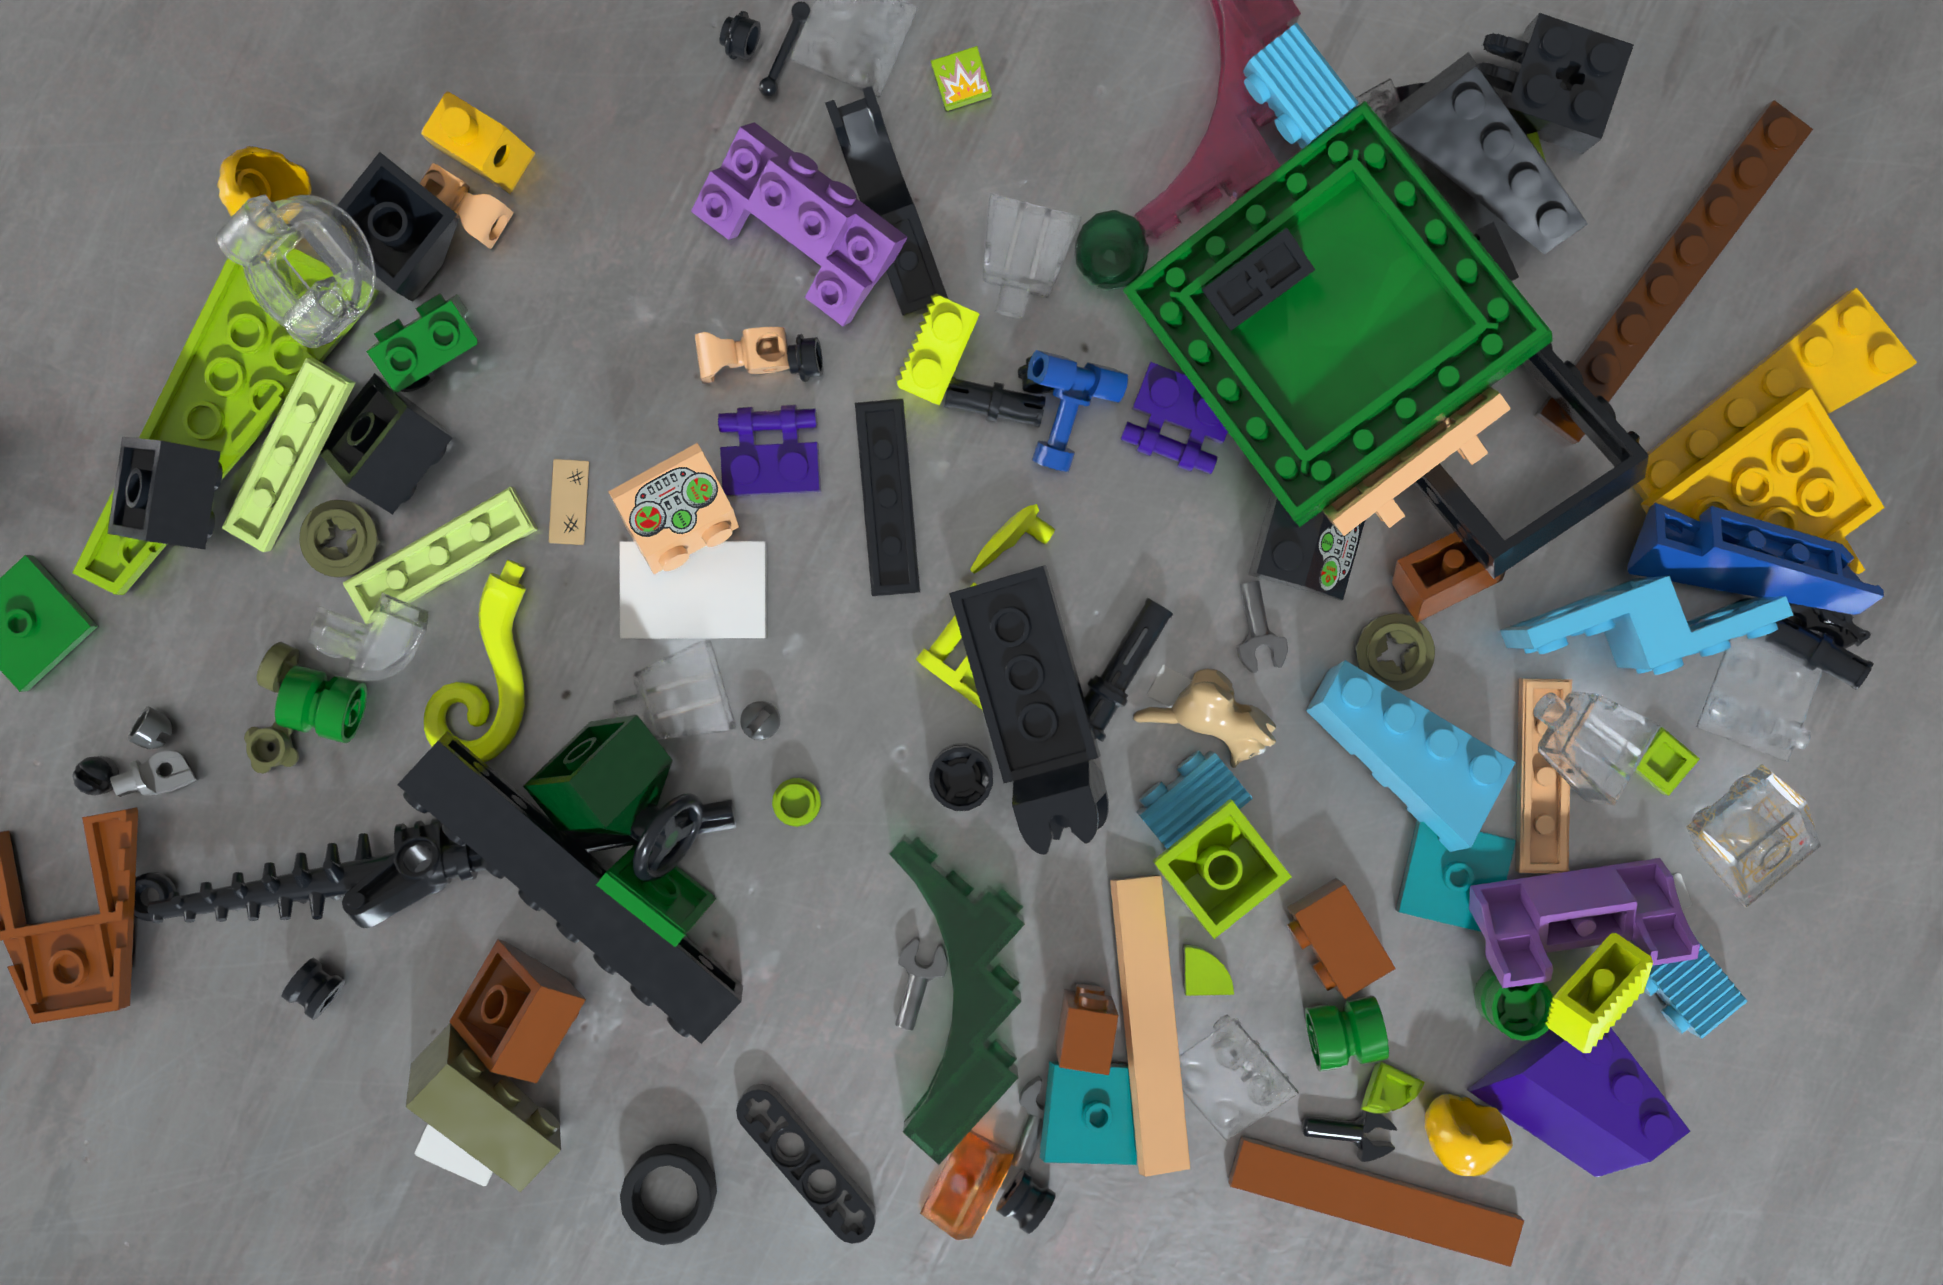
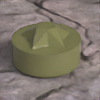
[256,642,300,693]

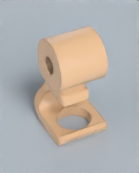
[419,163,514,249]
[695,327,789,384]

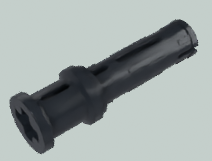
[1084,598,1173,742]

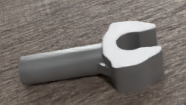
[1236,581,1288,673]
[895,936,948,1030]
[1011,1076,1045,1170]

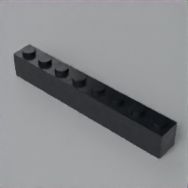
[397,731,743,1044]

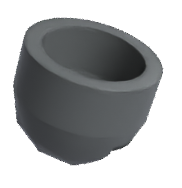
[740,701,780,740]
[128,706,173,749]

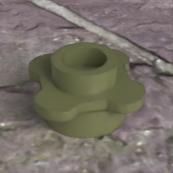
[244,722,299,774]

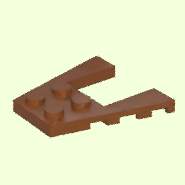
[0,807,138,1024]

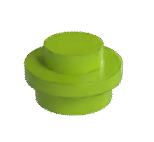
[772,778,821,827]

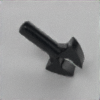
[1302,1110,1397,1162]

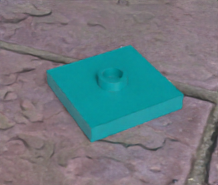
[1395,820,1516,932]
[1039,1061,1137,1165]

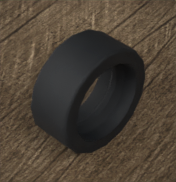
[620,1143,717,1245]

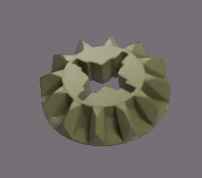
[299,500,380,577]
[1355,613,1435,691]

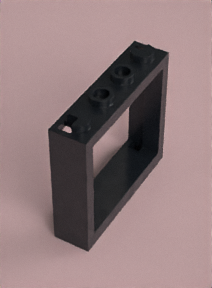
[1414,343,1649,579]

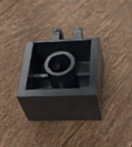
[1477,13,1634,154]

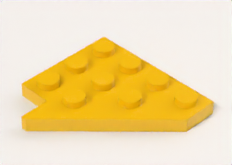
[1640,387,1885,574]

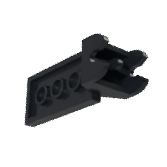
[949,565,1109,855]

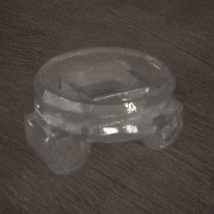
[216,194,376,348]

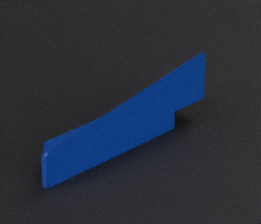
[1627,503,1884,615]

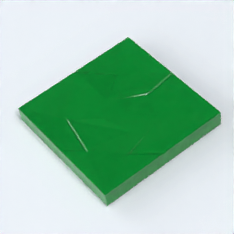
[1123,101,1553,527]

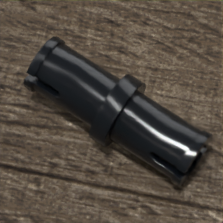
[944,376,1046,428]
[1764,618,1874,690]

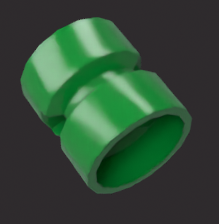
[275,665,368,743]
[1474,968,1554,1041]
[1305,996,1389,1072]

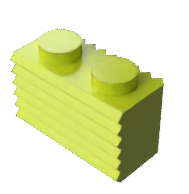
[895,293,980,406]
[1546,933,1653,1053]

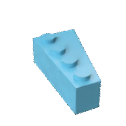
[1306,660,1516,852]

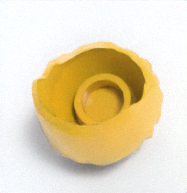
[217,146,312,231]
[1425,1094,1513,1177]

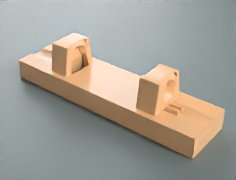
[1323,387,1511,536]

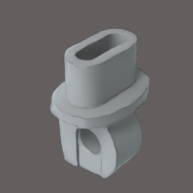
[110,751,197,797]

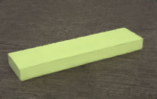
[222,358,356,552]
[343,487,538,625]

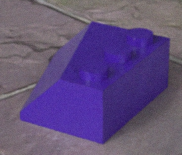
[1467,1027,1691,1177]

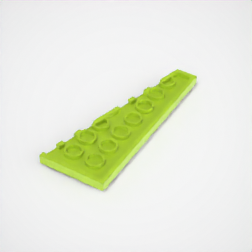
[72,226,379,595]

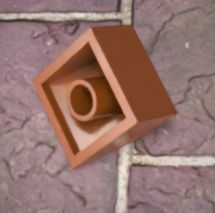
[449,939,586,1083]

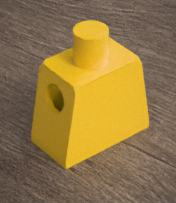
[421,91,535,194]

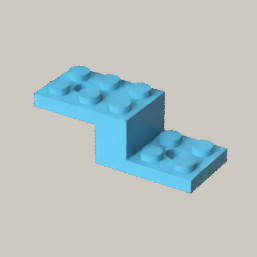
[1500,576,1793,675]

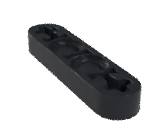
[736,1084,876,1244]

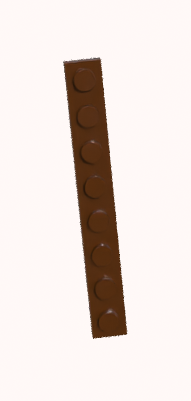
[1534,100,1813,444]

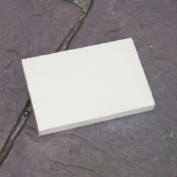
[620,541,767,639]

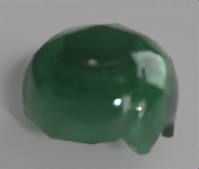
[1074,210,1149,292]

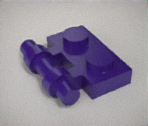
[1121,362,1228,474]
[718,405,821,497]

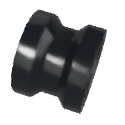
[281,957,345,1020]
[996,1170,1056,1234]

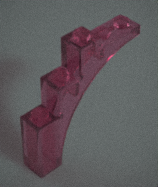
[1131,0,1301,241]

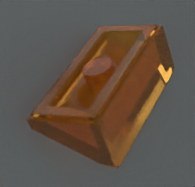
[920,1128,1014,1240]

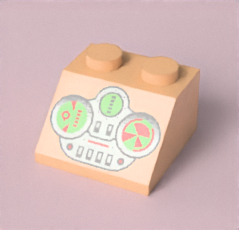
[608,443,739,574]

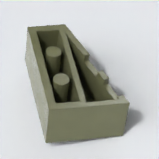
[406,1023,561,1192]

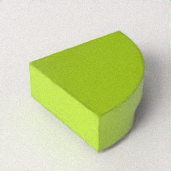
[1183,944,1234,996]
[1360,1062,1425,1113]

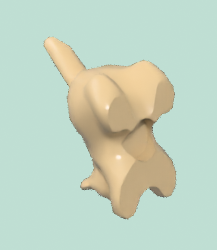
[1133,669,1276,768]

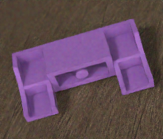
[691,122,908,326]
[1469,858,1700,988]

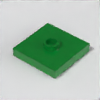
[0,555,98,692]
[596,845,716,947]

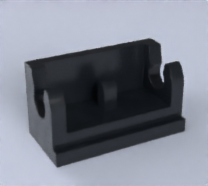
[1201,227,1315,331]

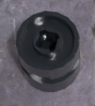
[929,743,993,811]

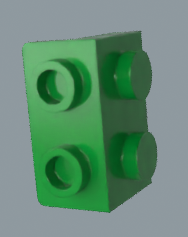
[366,293,478,392]

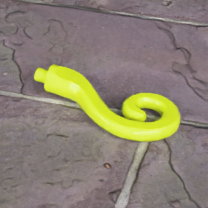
[424,559,527,763]

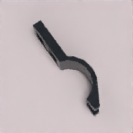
[825,85,948,316]

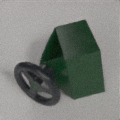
[523,715,704,882]

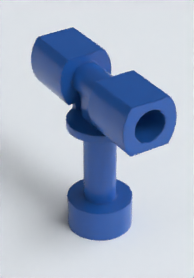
[1027,350,1128,472]

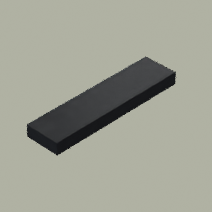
[855,399,921,597]

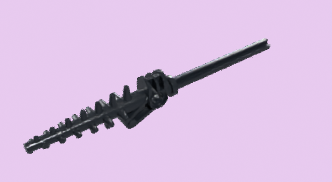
[148,800,736,928]

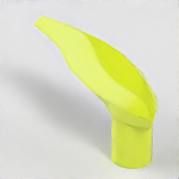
[970,504,1055,574]

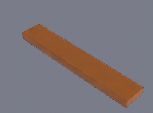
[1228,1136,1524,1267]

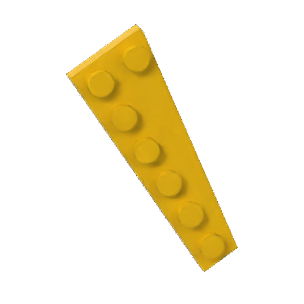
[1632,288,1917,501]

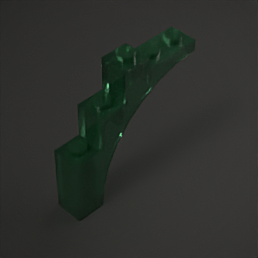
[889,834,1025,1165]

